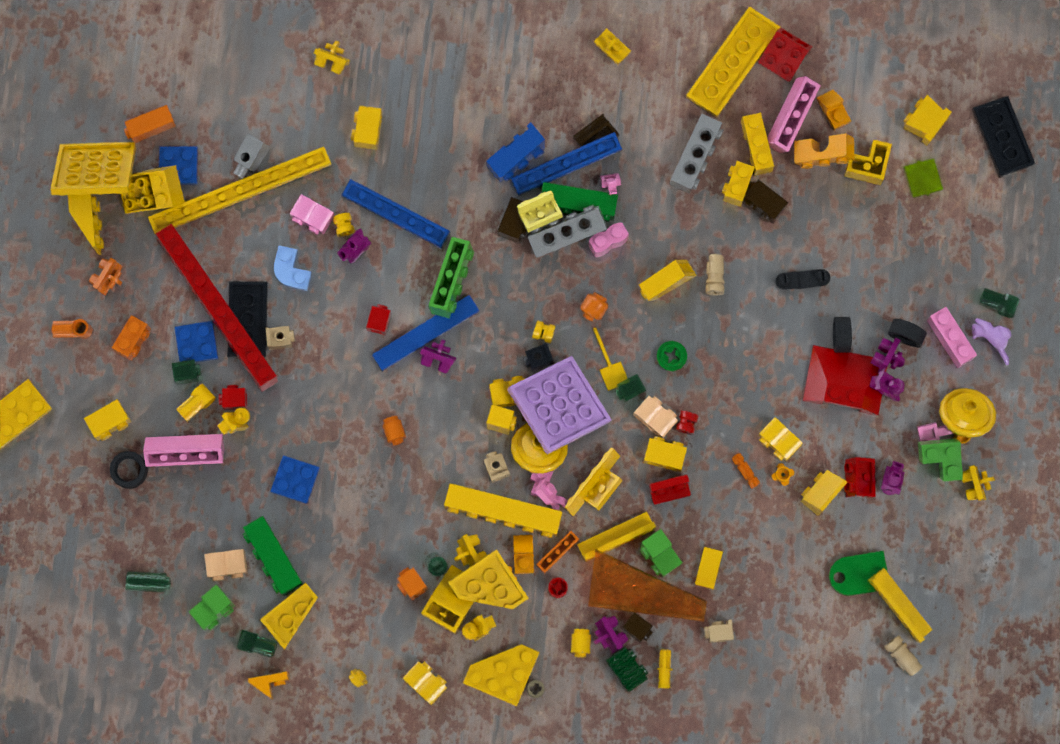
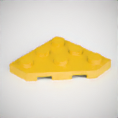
[448,550,529,609]
[463,644,540,707]

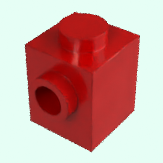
[366,304,391,336]
[219,385,247,410]

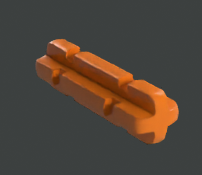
[732,453,760,489]

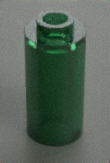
[425,552,448,576]
[126,571,171,593]

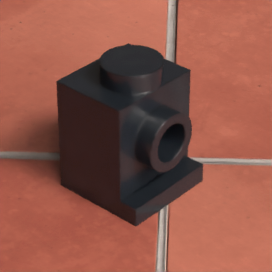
[523,342,554,372]

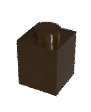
[622,612,653,643]

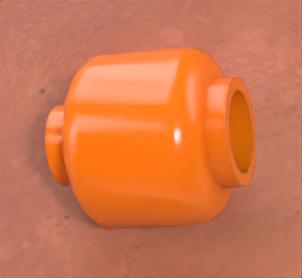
[580,292,609,322]

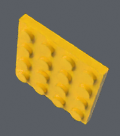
[50,142,136,196]

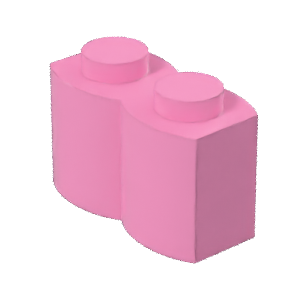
[290,195,335,235]
[589,223,629,257]

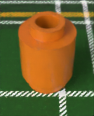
[383,416,406,446]

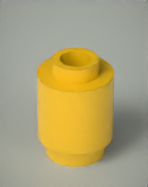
[571,629,591,658]

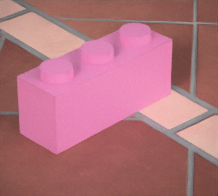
[927,307,977,369]

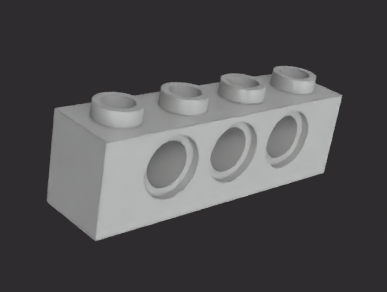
[669,114,723,194]
[528,205,608,258]

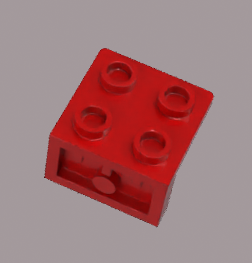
[759,28,812,82]

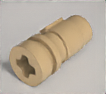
[705,254,725,296]
[884,635,922,677]

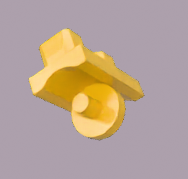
[594,28,631,65]
[313,41,350,74]
[217,408,250,434]
[962,465,995,501]
[454,534,487,567]
[462,615,496,641]

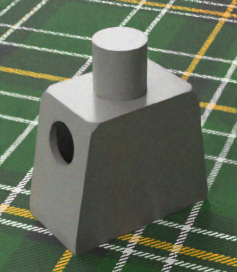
[233,133,271,179]

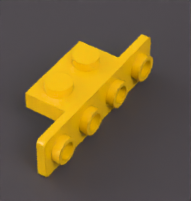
[564,447,622,516]

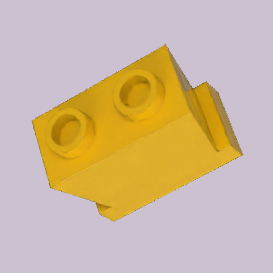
[903,94,952,146]

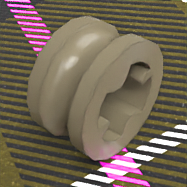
[527,680,545,698]

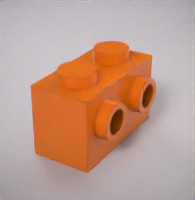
[112,315,151,361]
[397,567,428,601]

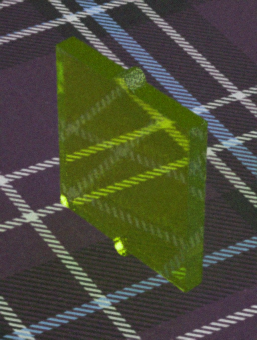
[904,158,943,198]

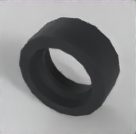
[833,317,852,353]
[888,318,927,348]
[109,451,148,489]

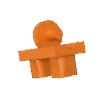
[89,257,123,296]

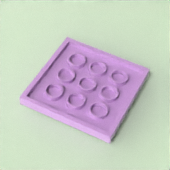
[507,356,612,454]

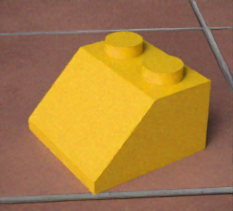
[801,470,847,516]

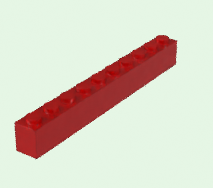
[156,224,278,392]

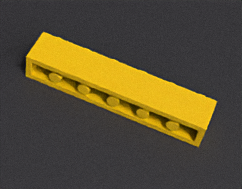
[444,483,563,538]

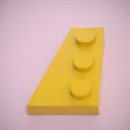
[260,582,318,650]

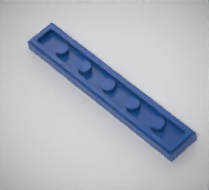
[511,132,623,196]
[341,179,450,248]
[372,295,480,372]

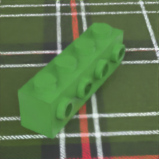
[428,237,474,319]

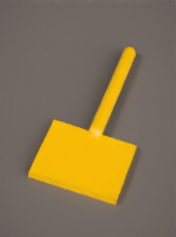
[593,327,629,391]

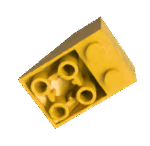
[121,165,184,214]
[68,194,104,255]
[421,565,474,635]

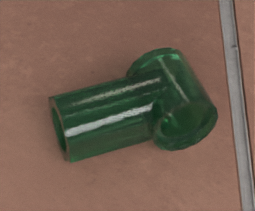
[979,288,1020,318]
[236,630,278,658]

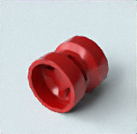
[675,411,699,435]
[548,577,568,598]

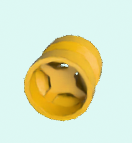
[332,213,355,237]
[532,320,556,344]

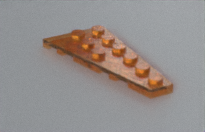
[588,549,707,622]

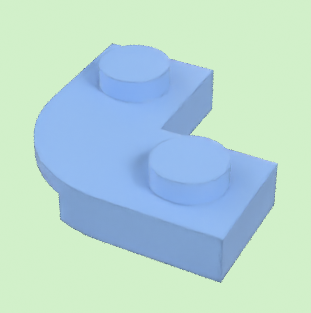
[274,246,312,291]

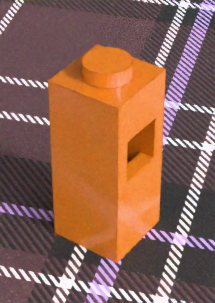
[124,105,176,143]

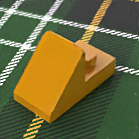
[816,89,851,131]
[513,535,534,574]
[248,672,290,699]

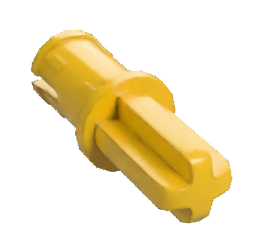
[657,649,673,689]

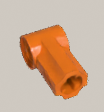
[52,319,93,339]

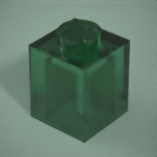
[172,359,202,385]
[615,374,646,403]

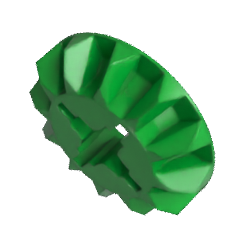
[657,341,687,372]

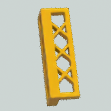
[577,512,656,562]
[868,568,933,643]

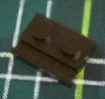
[573,114,620,147]

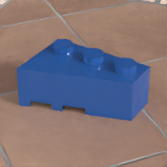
[486,122,545,183]

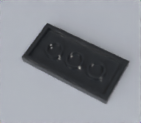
[972,96,1036,178]
[227,281,268,357]

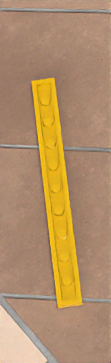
[148,146,332,235]

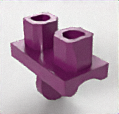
[337,229,371,264]
[870,338,905,373]
[420,339,457,373]
[870,371,905,401]
[881,461,905,495]
[593,616,628,654]

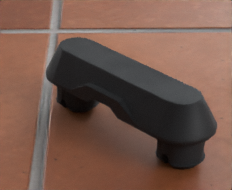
[776,269,831,289]

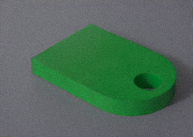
[829,551,888,596]

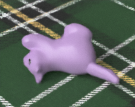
[972,318,1012,365]

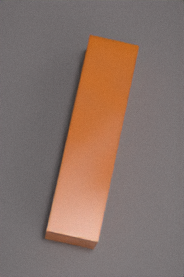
[536,531,579,574]

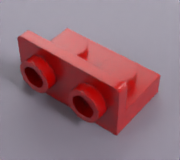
[844,457,876,498]
[649,474,691,505]

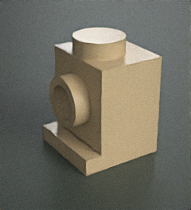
[266,326,295,350]
[484,451,510,483]
[704,620,734,643]

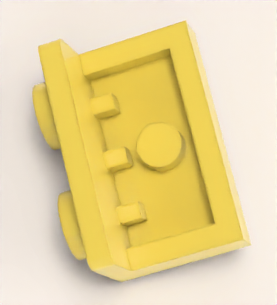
[517,191,563,233]

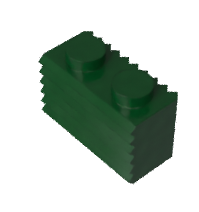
[606,647,649,693]

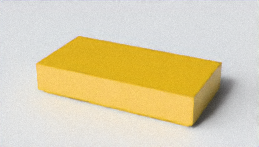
[694,547,723,590]

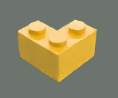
[844,140,892,185]

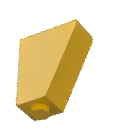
[639,260,697,301]

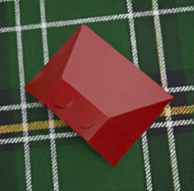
[803,345,887,416]

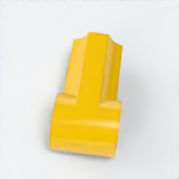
[176,384,216,422]

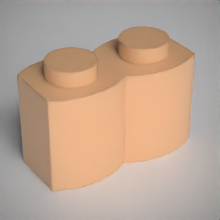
[633,396,678,438]
[205,549,248,581]

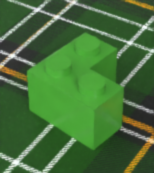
[918,438,963,481]
[640,529,682,578]
[189,585,236,631]

